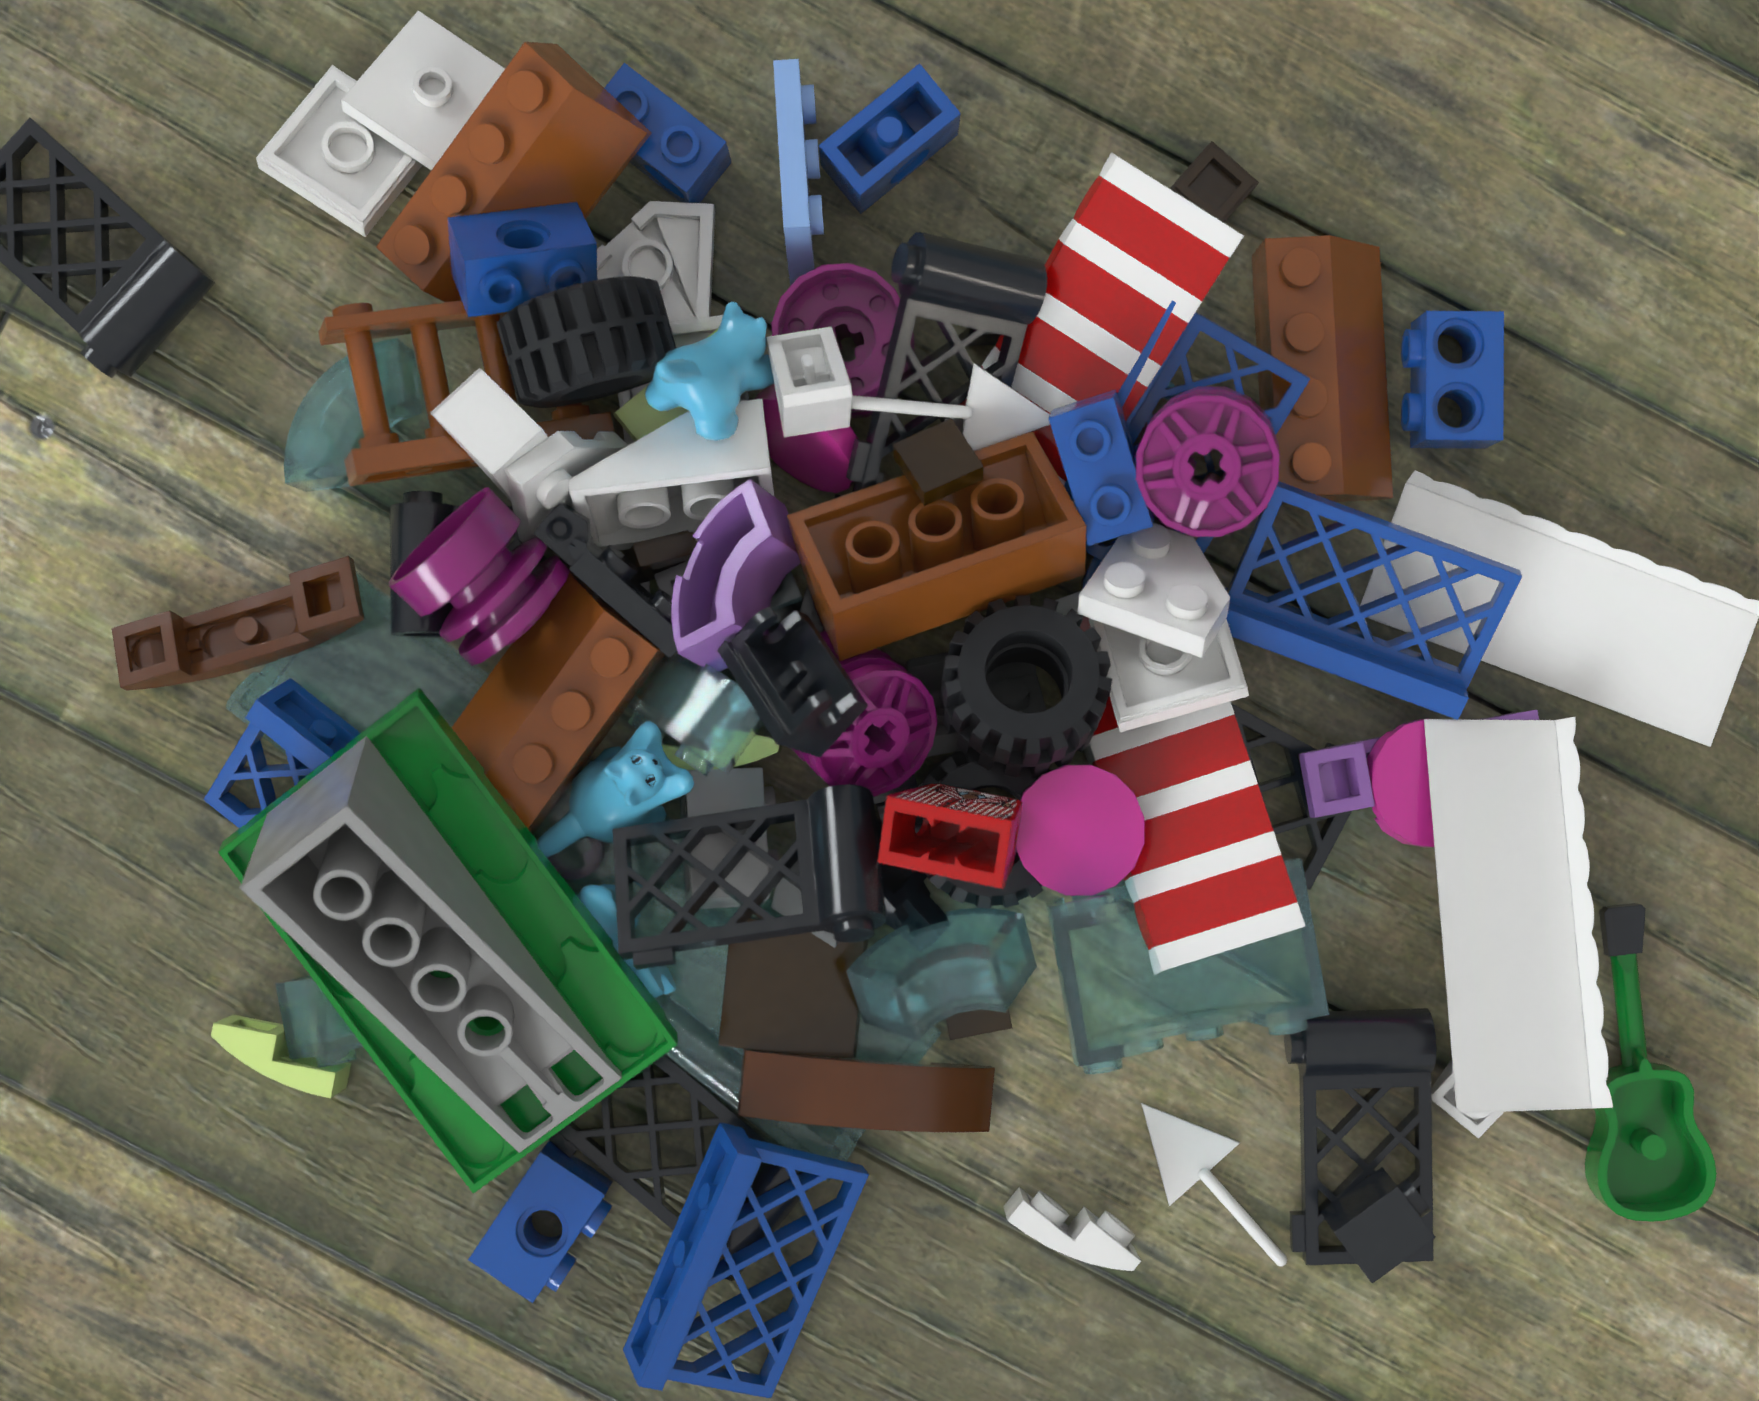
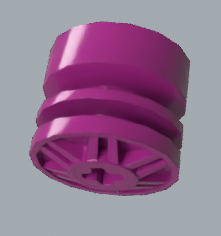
[771,263,915,418]
[1136,386,1279,537]
[389,487,570,666]
[790,631,938,797]

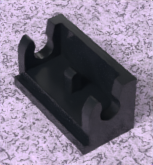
[717,607,869,758]

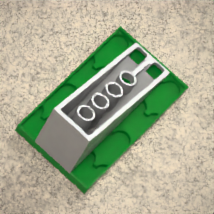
[218,687,678,1194]

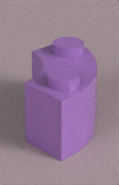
[671,479,801,674]

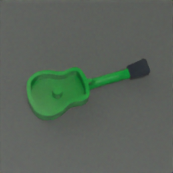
[1585,903,1717,1222]

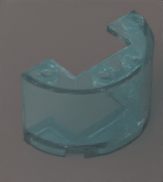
[1046,858,1329,1074]

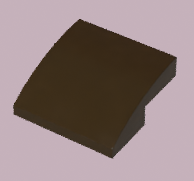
[718,916,868,1058]

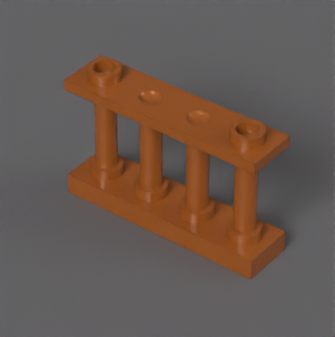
[318,300,614,487]

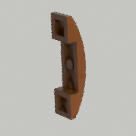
[111,556,365,691]
[737,1049,995,1133]

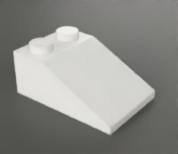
[568,399,775,551]

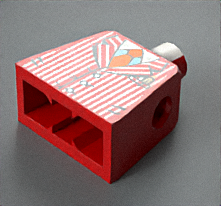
[877,784,1023,889]

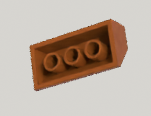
[376,42,652,302]
[1252,235,1393,505]
[787,431,1086,661]
[452,570,665,835]

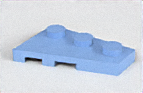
[773,59,824,286]

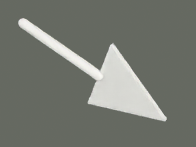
[851,363,1050,451]
[1141,1103,1287,1266]

